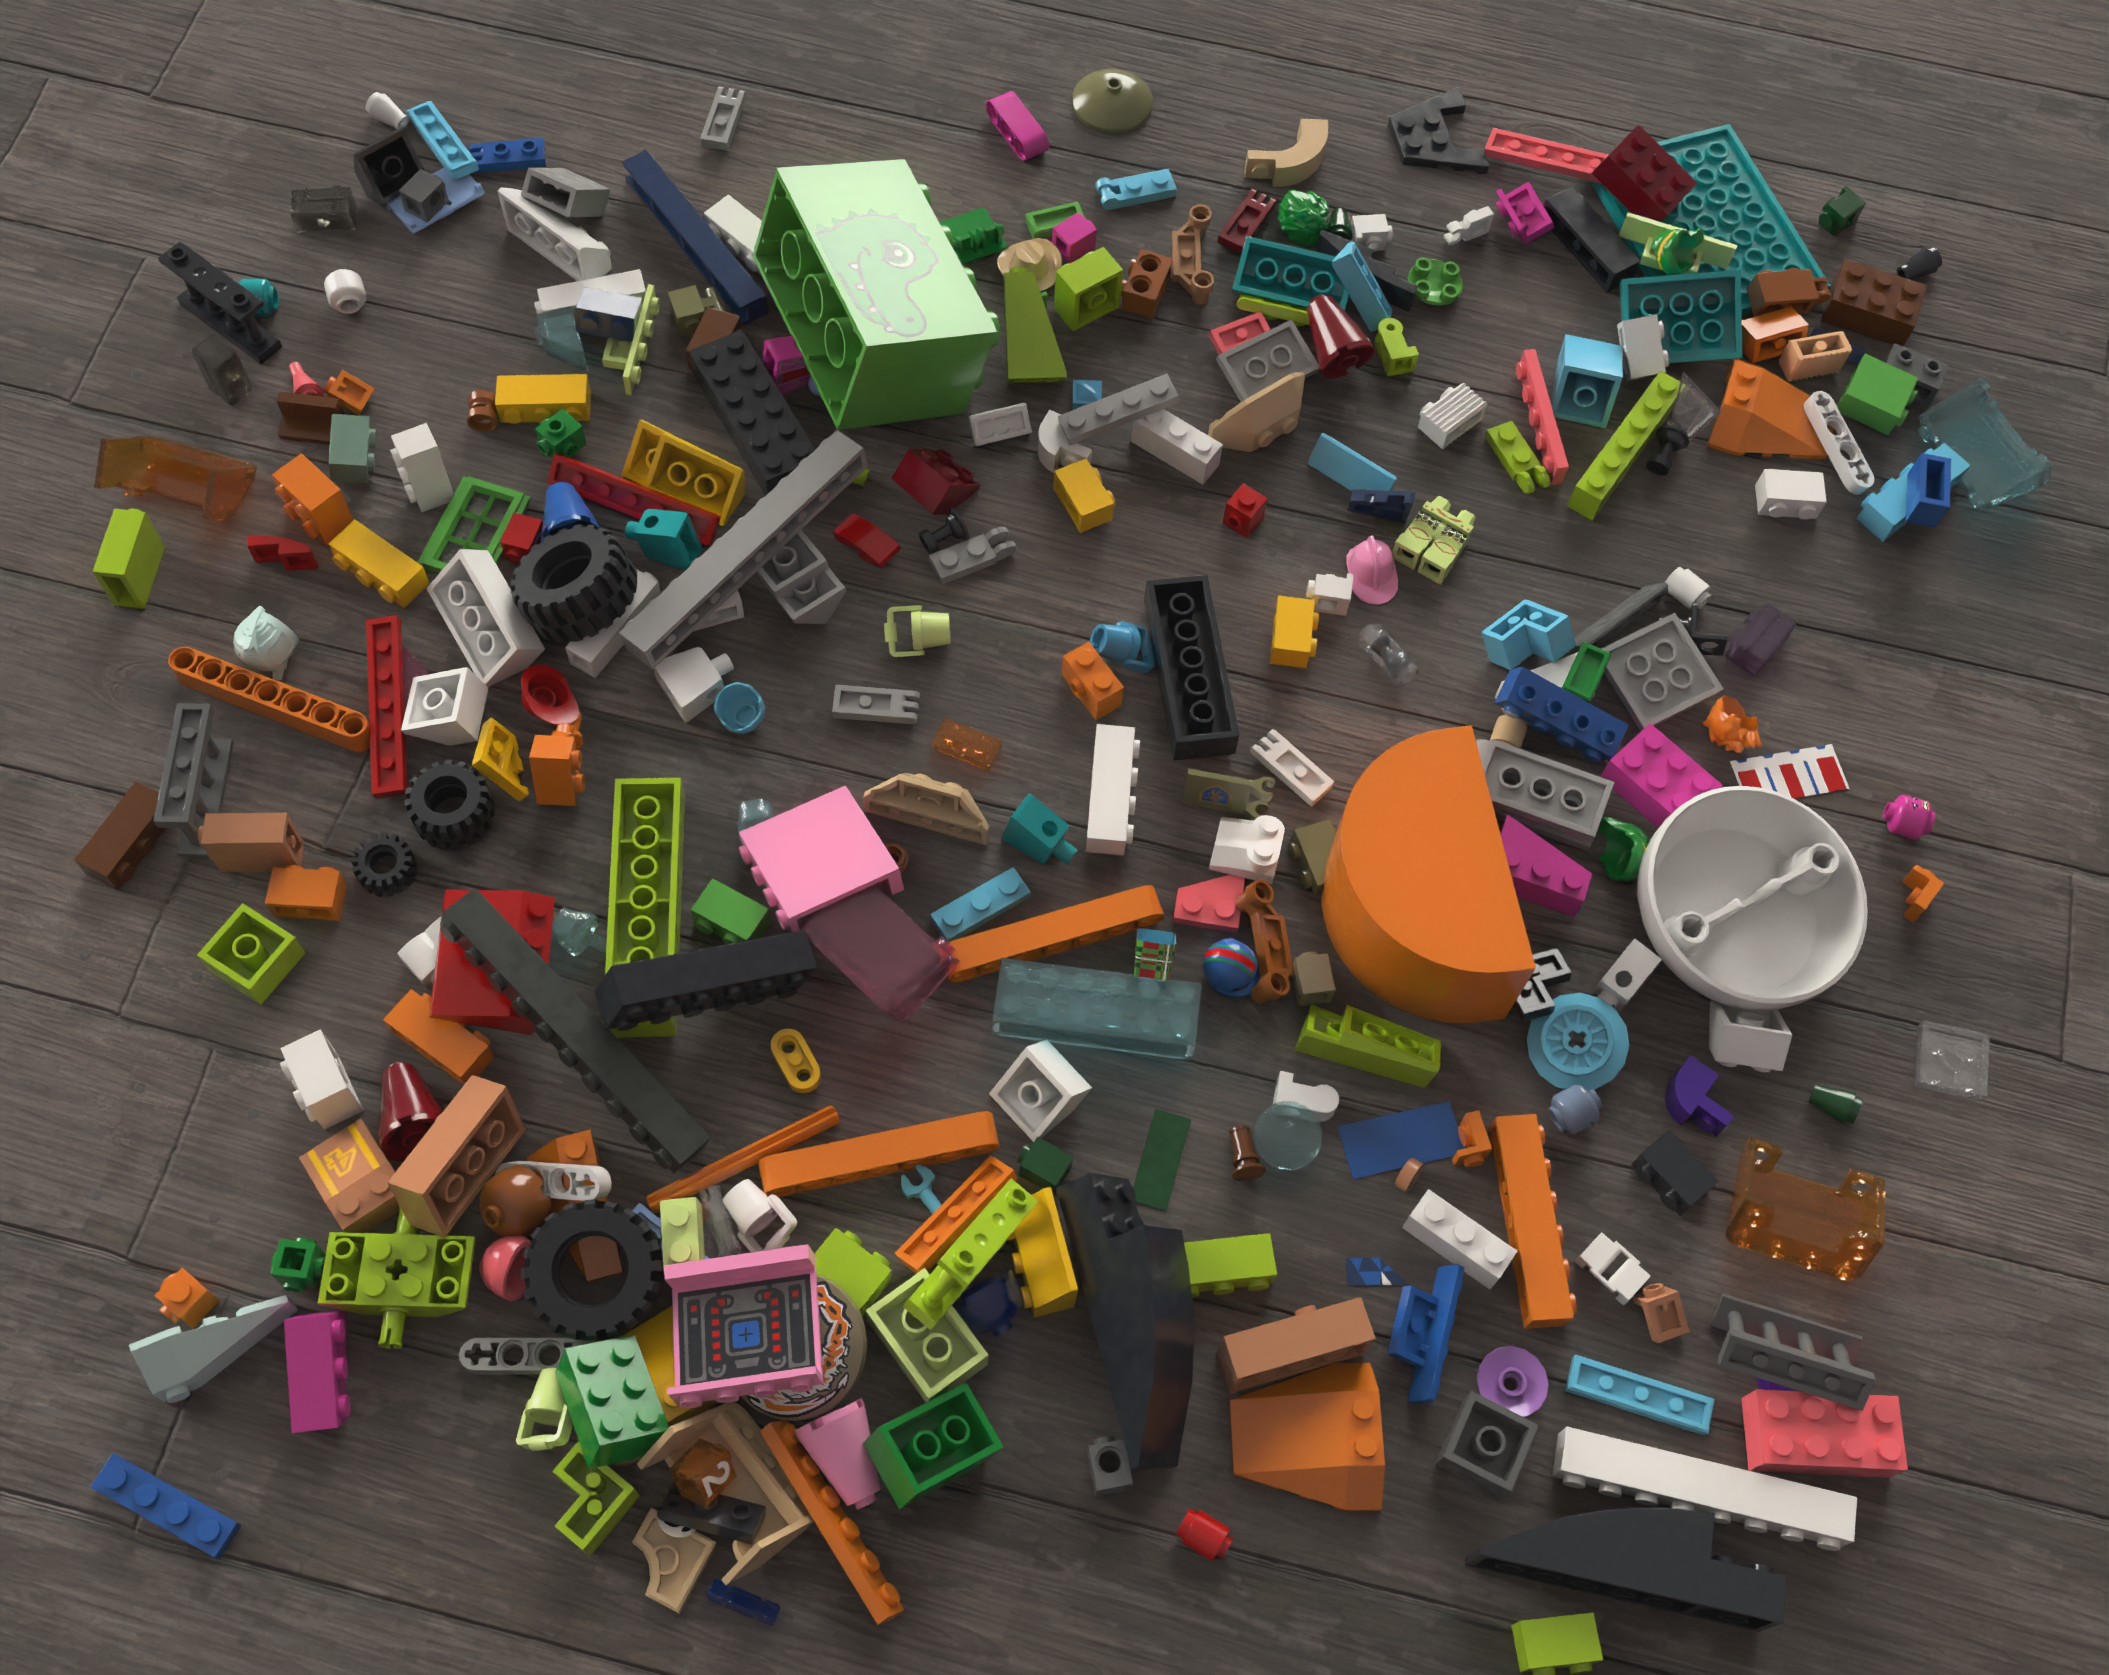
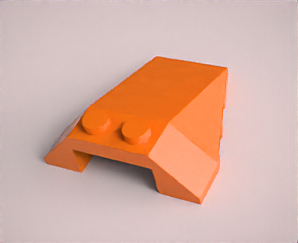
[1707,359,1834,459]
[1229,1363,1385,1511]

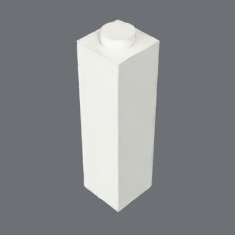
[534,269,646,330]
[565,569,661,678]

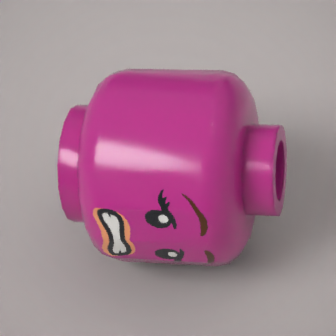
[1883,795,1936,840]

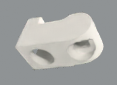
[1271,1071,1339,1122]

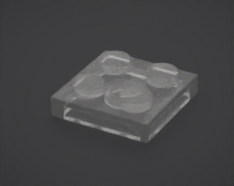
[1915,1020,1990,1100]

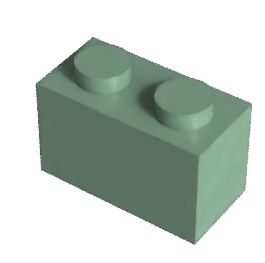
[328,414,376,483]

